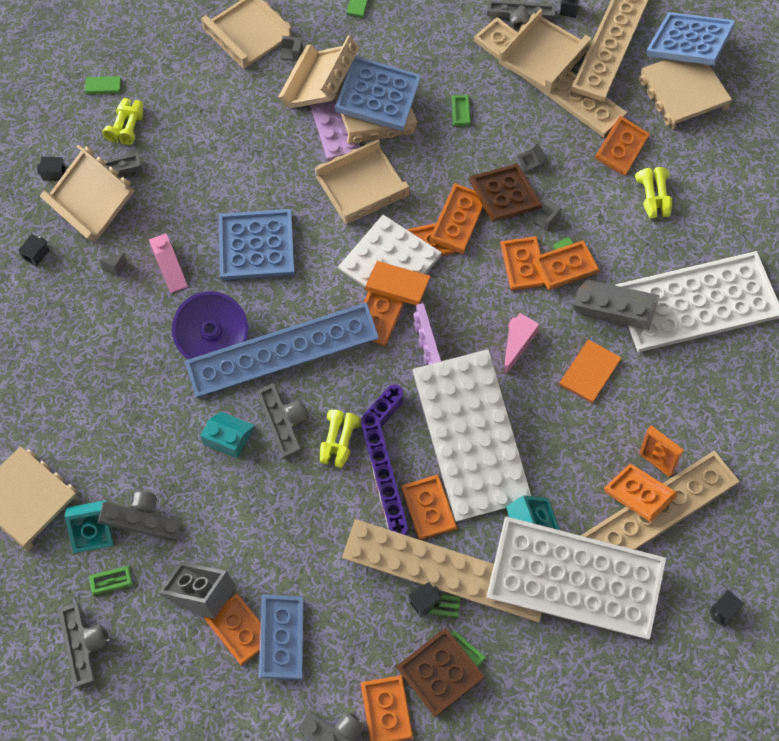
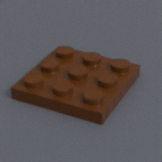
[469,163,542,223]
[396,627,485,718]

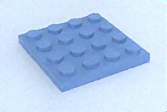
[647,12,735,65]
[335,56,421,131]
[219,209,295,280]

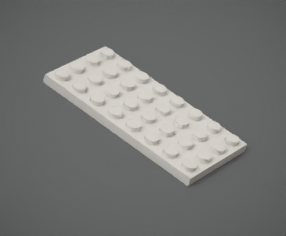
[616,251,779,353]
[412,349,531,522]
[487,517,666,640]

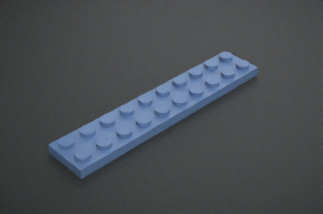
[185,302,379,398]

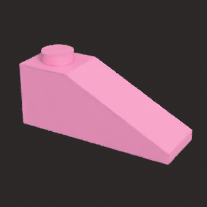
[149,234,188,293]
[504,313,539,374]

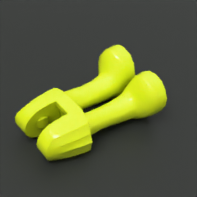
[102,98,143,145]
[635,167,672,219]
[320,410,362,468]

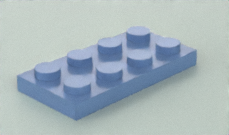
[259,594,303,680]

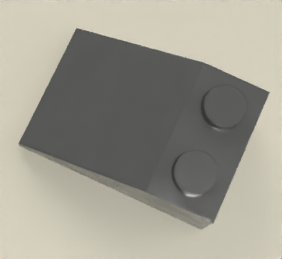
[158,562,236,619]

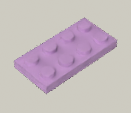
[310,99,360,161]
[413,303,441,365]

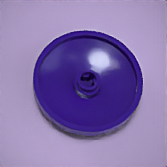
[172,291,248,360]

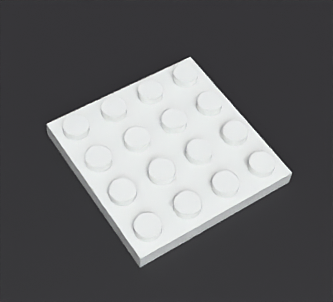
[338,215,441,287]

